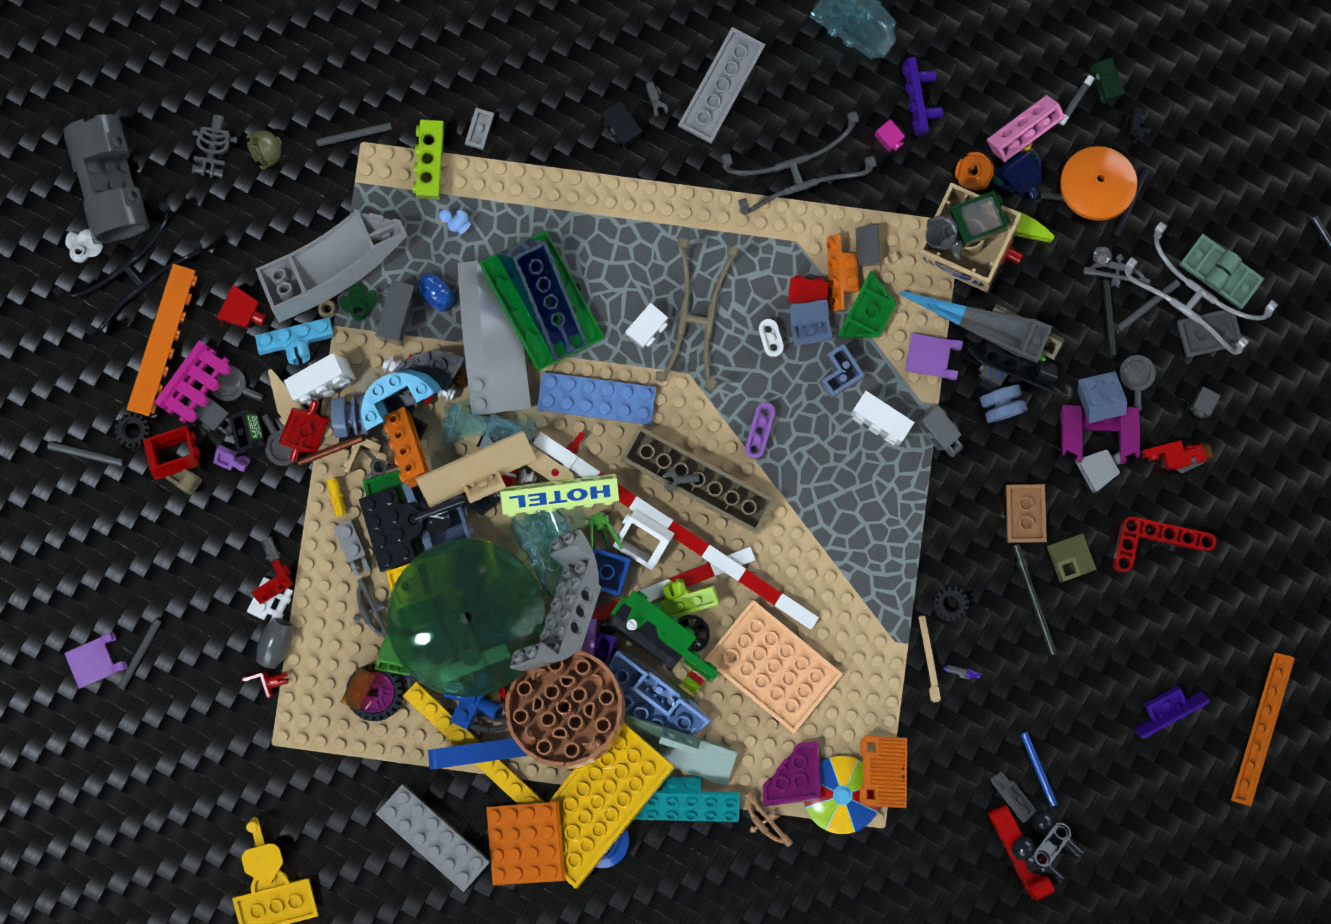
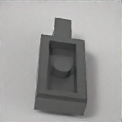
[990,771,1036,823]

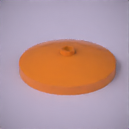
[1060,146,1137,221]

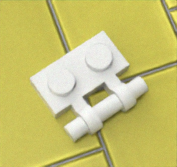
[247,577,293,621]

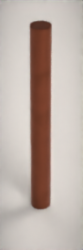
[297,434,365,466]

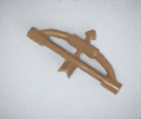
[744,791,793,847]

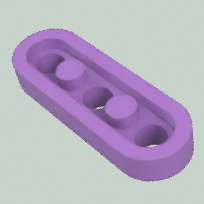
[745,402,775,459]

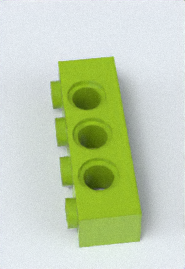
[413,120,444,200]

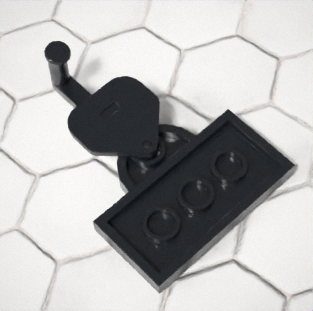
[359,486,477,573]

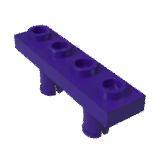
[902,57,943,136]

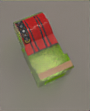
[678,669,705,698]

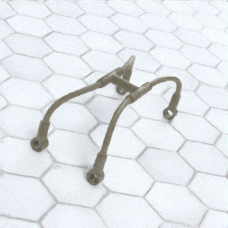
[655,238,739,390]

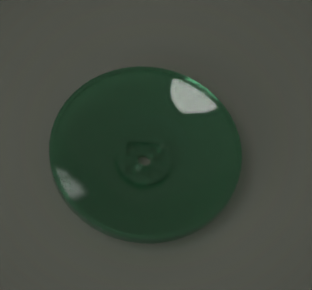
[387,539,545,697]

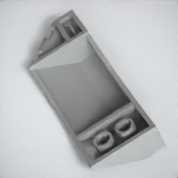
[256,209,407,323]
[458,261,531,416]

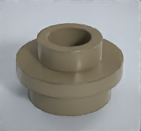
[318,299,337,318]

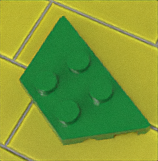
[837,270,897,338]

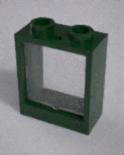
[950,191,1010,247]

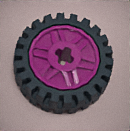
[345,664,404,721]

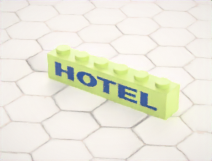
[500,474,619,517]

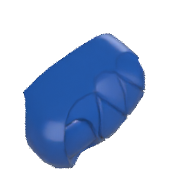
[417,273,456,312]

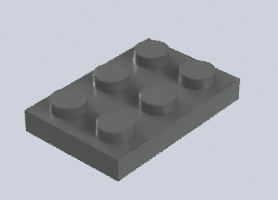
[1177,308,1241,358]

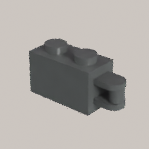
[186,390,232,437]
[915,405,963,457]

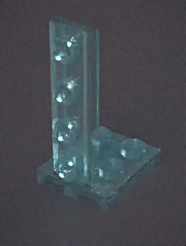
[441,403,536,445]

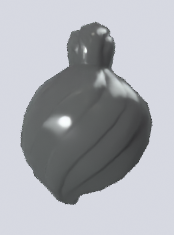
[926,215,964,260]

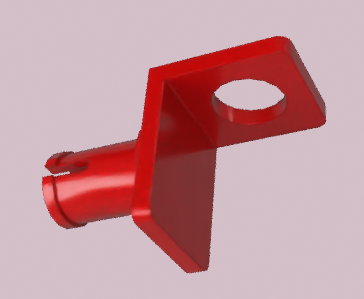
[242,670,289,698]

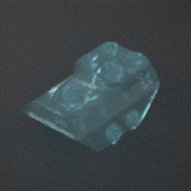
[809,0,897,59]
[511,510,572,597]

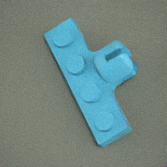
[255,318,334,365]

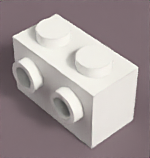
[626,303,668,349]

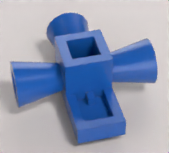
[444,670,504,731]

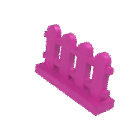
[154,340,231,423]

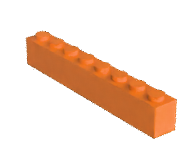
[126,264,198,417]

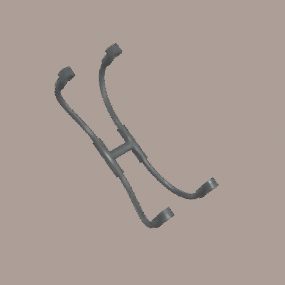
[721,111,876,215]

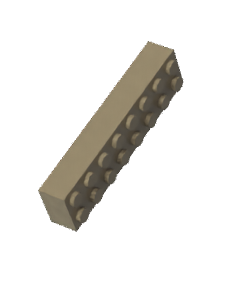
[621,426,775,535]

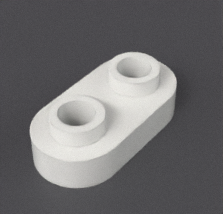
[759,319,784,357]

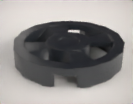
[678,615,710,652]

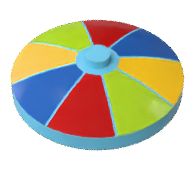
[804,756,879,834]

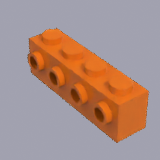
[383,407,430,488]

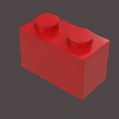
[787,275,829,304]

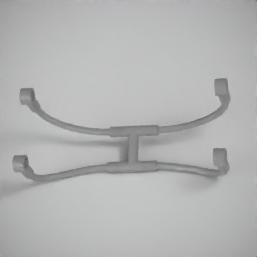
[1125,222,1278,355]

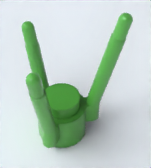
[588,512,623,553]

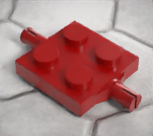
[279,400,329,462]

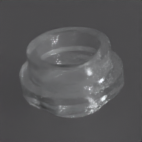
[1093,247,1112,264]

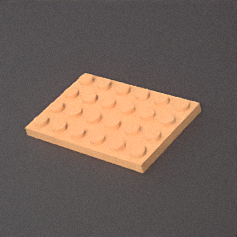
[704,600,843,734]

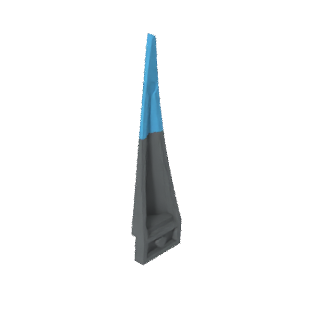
[900,291,1052,363]

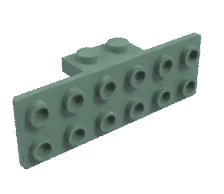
[625,715,738,785]

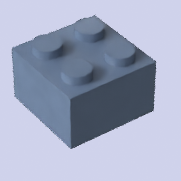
[1078,371,1127,423]

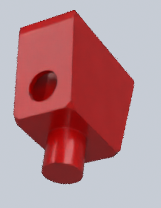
[217,285,267,329]

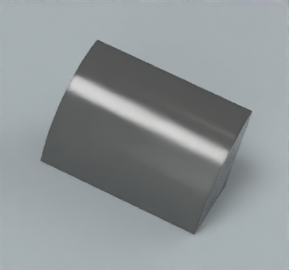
[855,225,880,267]

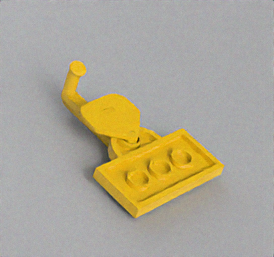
[232,817,319,924]

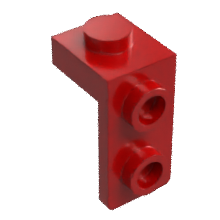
[252,559,294,604]

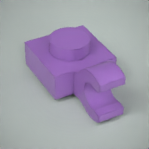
[213,445,250,472]

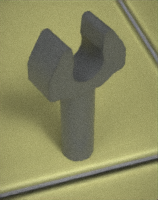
[663,471,699,491]

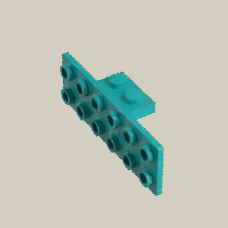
[633,776,740,822]

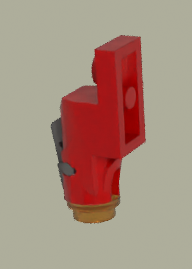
[1141,440,1213,473]

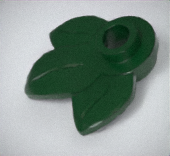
[339,284,377,321]

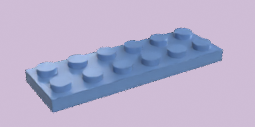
[537,372,656,426]

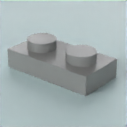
[465,108,494,150]

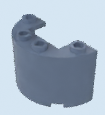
[402,483,475,557]

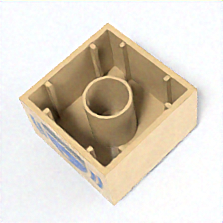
[917,183,1022,292]

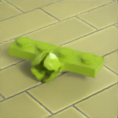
[651,579,720,617]

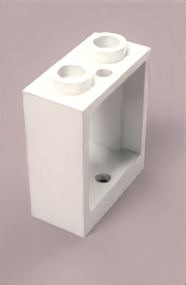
[613,509,674,570]

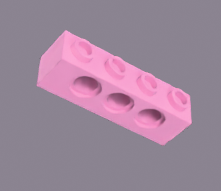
[987,95,1065,162]

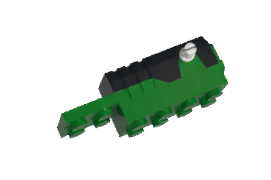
[606,590,719,683]

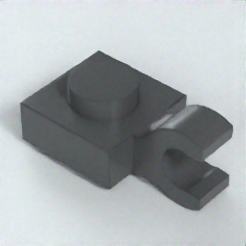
[646,82,668,117]

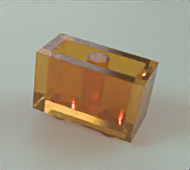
[341,667,378,711]

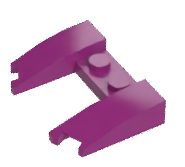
[1060,405,1140,464]

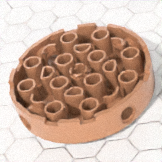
[505,651,625,769]

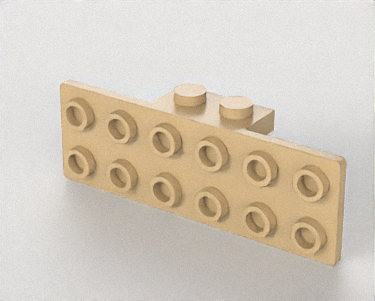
[416,431,536,507]

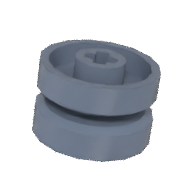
[979,385,1028,423]

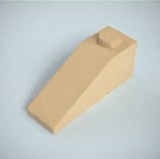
[268,369,306,426]

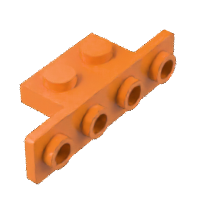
[826,234,859,312]

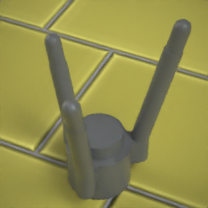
[362,447,391,480]

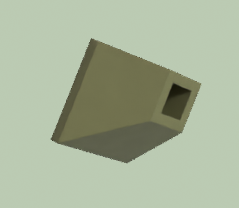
[1047,534,1097,582]

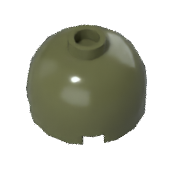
[247,130,282,169]

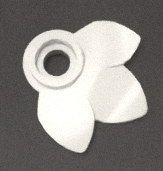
[65,229,103,263]

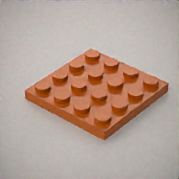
[486,801,566,885]

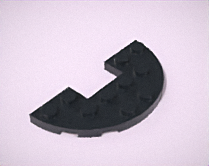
[382,350,465,441]

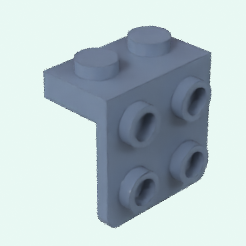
[790,300,832,346]

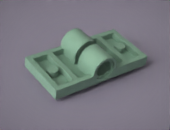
[1179,234,1264,310]

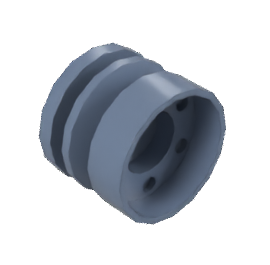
[331,395,369,438]

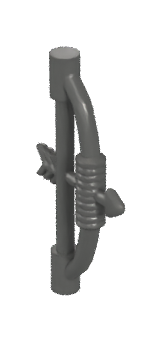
[1083,254,1150,288]
[353,577,391,637]
[448,708,508,740]

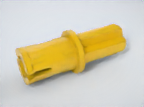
[326,478,346,517]

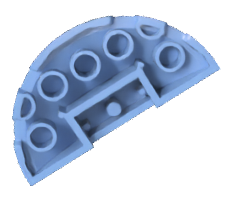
[609,649,711,735]

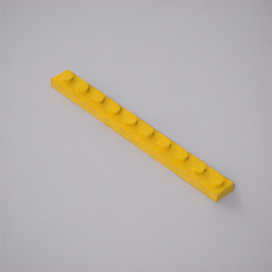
[403,681,545,804]

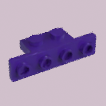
[1134,686,1210,739]

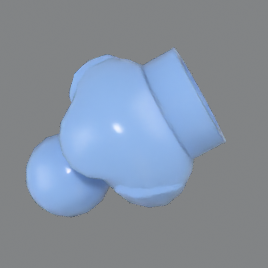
[439,209,471,235]

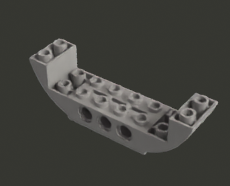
[510,529,602,671]

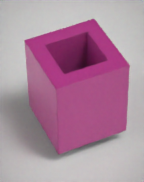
[874,119,905,152]

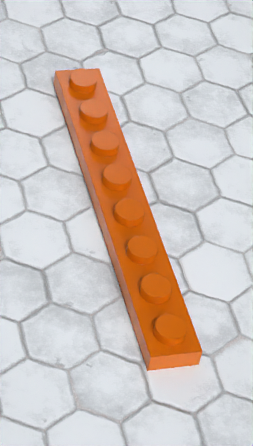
[1231,653,1295,806]

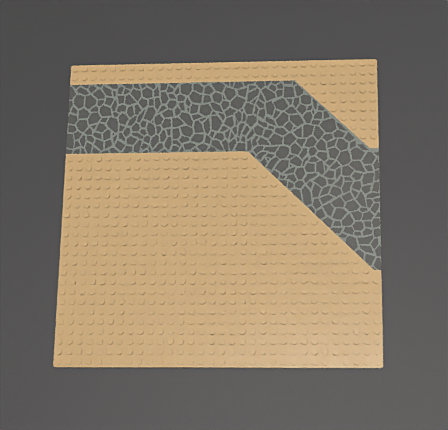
[272,142,955,828]

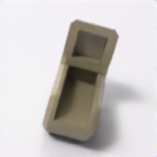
[165,469,202,495]

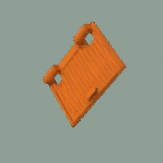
[860,735,907,808]

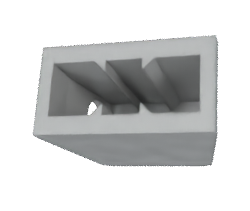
[1075,450,1120,493]

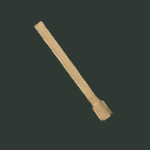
[919,616,941,702]

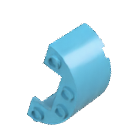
[361,369,442,431]

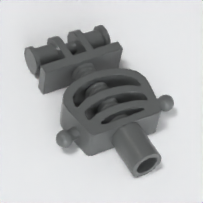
[192,115,238,179]

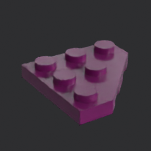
[763,741,822,806]

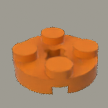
[955,152,994,191]

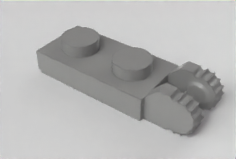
[333,520,371,576]

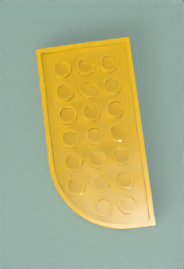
[550,722,675,889]

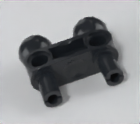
[1011,811,1085,886]

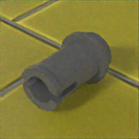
[261,537,281,563]

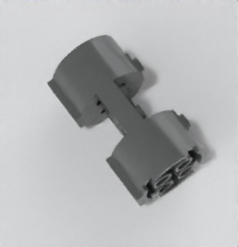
[63,114,150,244]

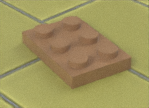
[1006,484,1047,543]

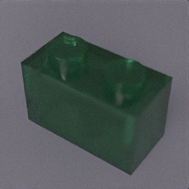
[1091,58,1125,104]

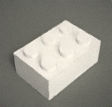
[284,353,356,407]
[851,391,915,446]

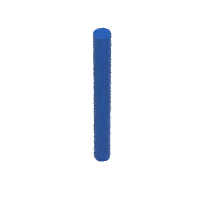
[1021,732,1058,807]

